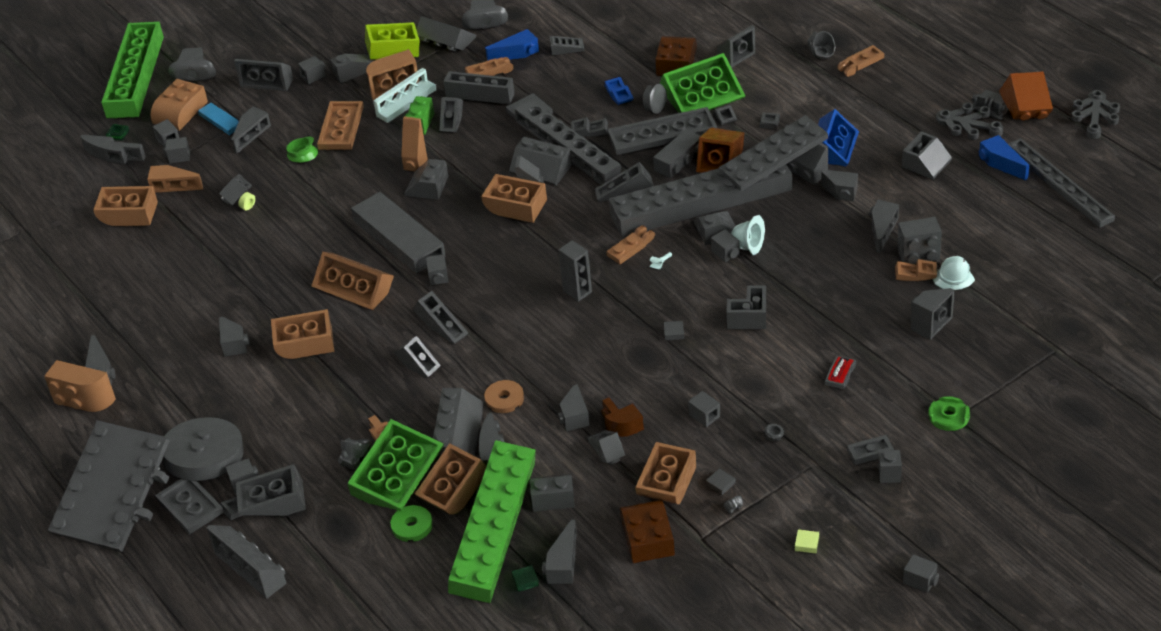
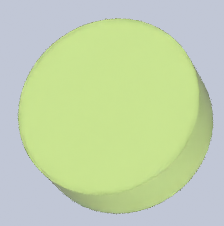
[238,192,255,211]

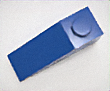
[485,29,539,61]
[979,135,1029,180]

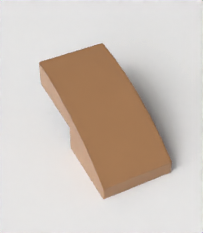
[895,259,937,281]

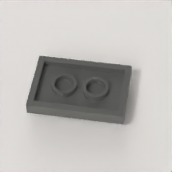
[155,479,224,535]

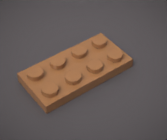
[317,101,364,150]

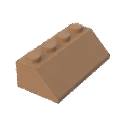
[311,251,394,310]

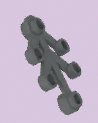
[1071,90,1120,139]
[936,102,1003,140]

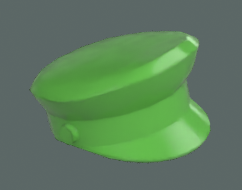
[286,137,318,162]

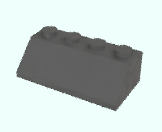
[433,388,484,464]
[206,525,287,599]

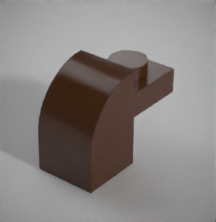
[601,397,644,437]

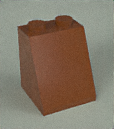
[999,72,1053,120]
[696,127,745,173]

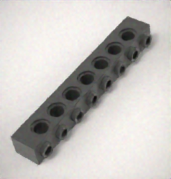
[515,100,621,185]

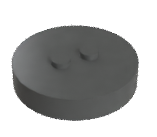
[162,417,244,481]

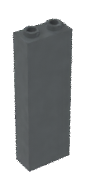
[351,192,446,274]

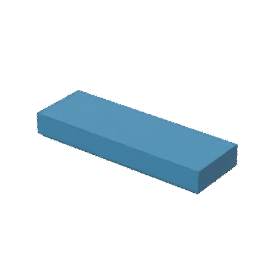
[198,103,239,135]

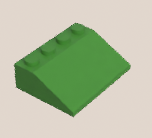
[660,53,745,113]
[347,419,444,511]

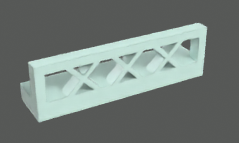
[374,68,436,123]

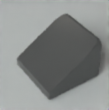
[713,104,737,126]

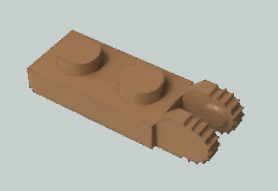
[837,45,884,77]
[465,57,514,76]
[606,225,655,265]

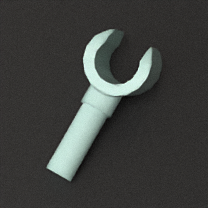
[650,252,672,269]

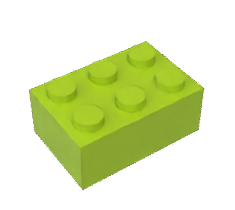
[365,22,420,60]

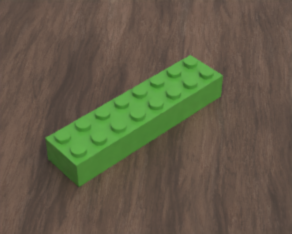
[102,22,164,118]
[448,440,536,603]

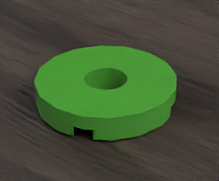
[928,397,970,431]
[390,505,432,542]

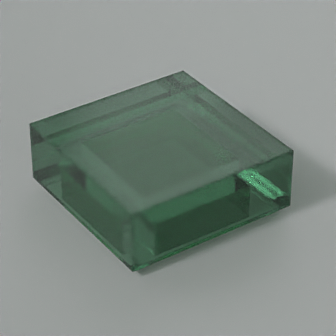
[106,124,129,141]
[512,565,539,592]

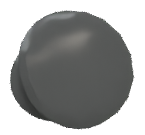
[643,84,667,114]

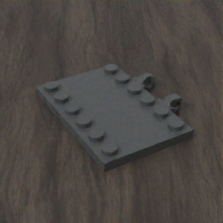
[47,420,170,552]

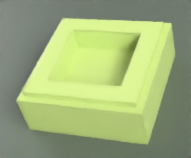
[795,530,819,553]

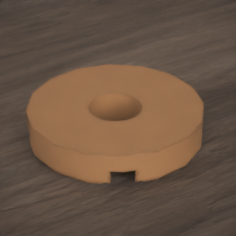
[484,380,524,413]

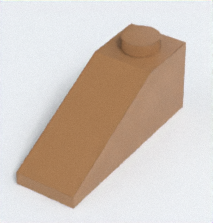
[401,116,428,172]
[147,165,203,193]

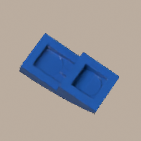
[604,77,634,105]

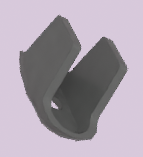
[462,0,508,30]
[168,47,216,81]

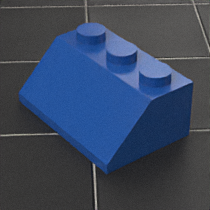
[818,109,859,166]

